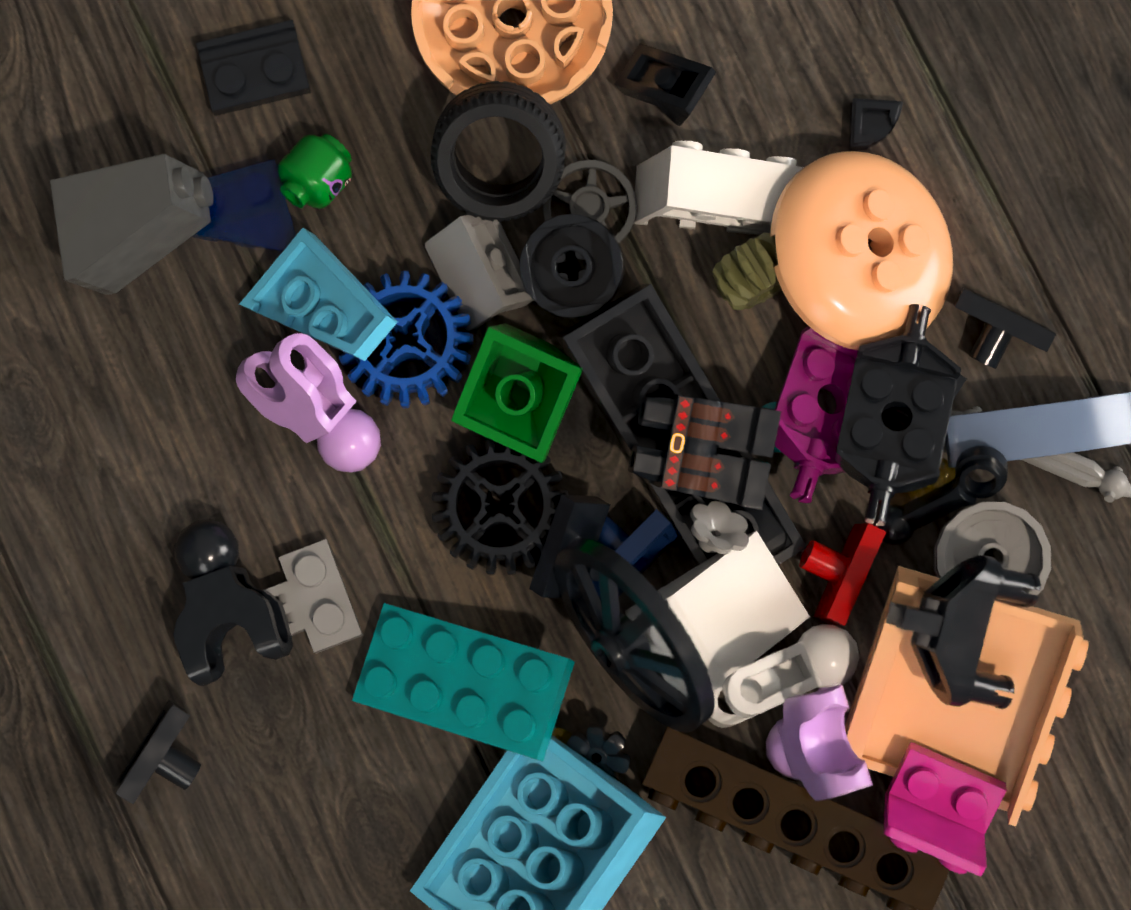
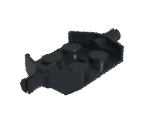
[834,304,962,526]

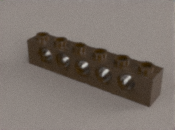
[641,727,950,910]

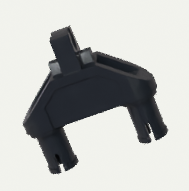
[886,555,1041,709]

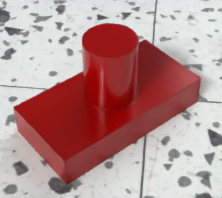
[799,523,886,626]

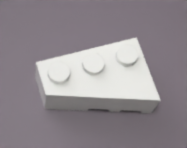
[634,141,804,235]

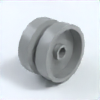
[933,502,1051,595]

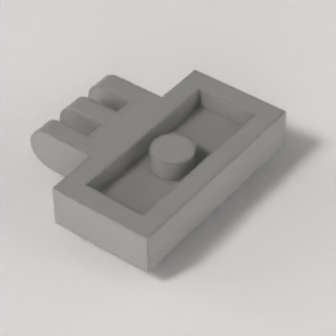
[264,539,364,654]

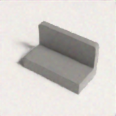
[425,215,533,331]

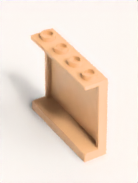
[845,566,1089,826]

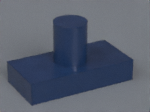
[591,509,678,601]

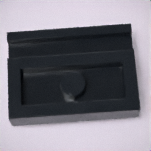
[196,20,311,116]

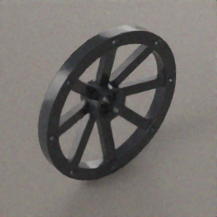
[555,539,715,732]

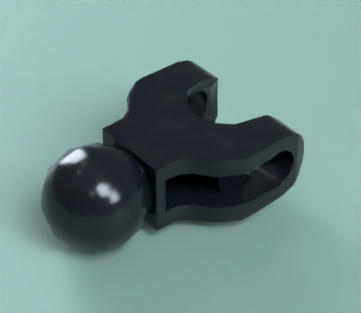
[173,519,293,686]

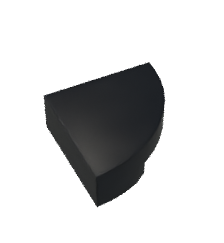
[849,98,903,151]

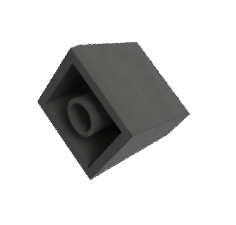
[50,154,213,295]

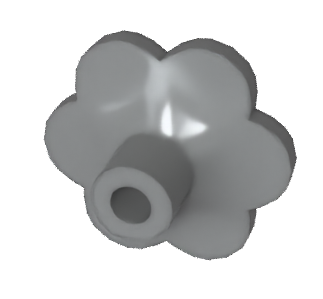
[690,501,749,554]

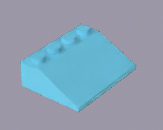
[410,736,667,910]

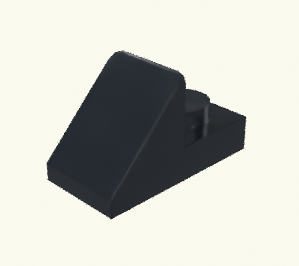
[614,43,716,126]

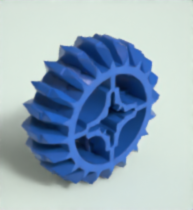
[339,271,474,408]

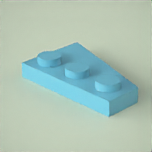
[240,228,397,361]

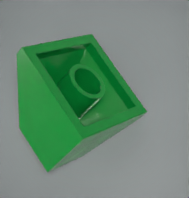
[451,323,583,463]

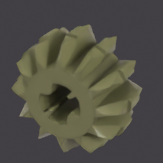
[712,233,782,310]

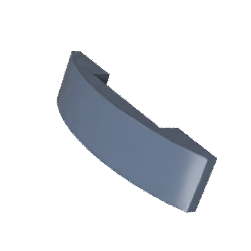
[945,391,1131,468]

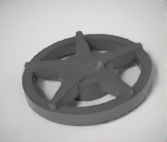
[543,160,637,243]

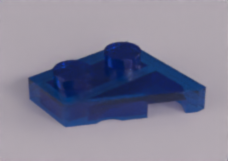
[193,159,296,252]

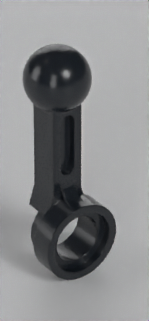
[874,446,1008,545]

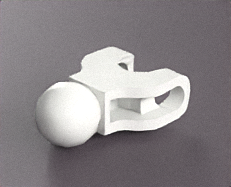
[708,624,860,728]

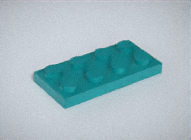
[352,603,575,762]

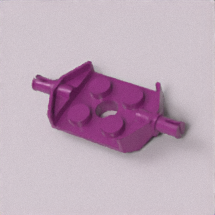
[775,326,858,503]

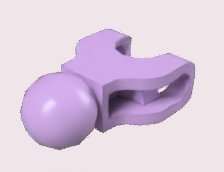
[236,333,381,473]
[766,684,872,801]

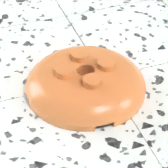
[411,0,613,105]
[770,151,953,350]

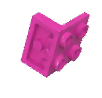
[884,742,1007,876]

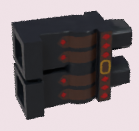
[628,393,781,510]

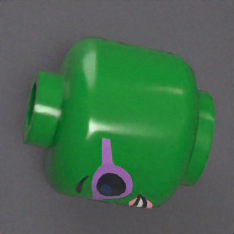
[277,134,352,209]

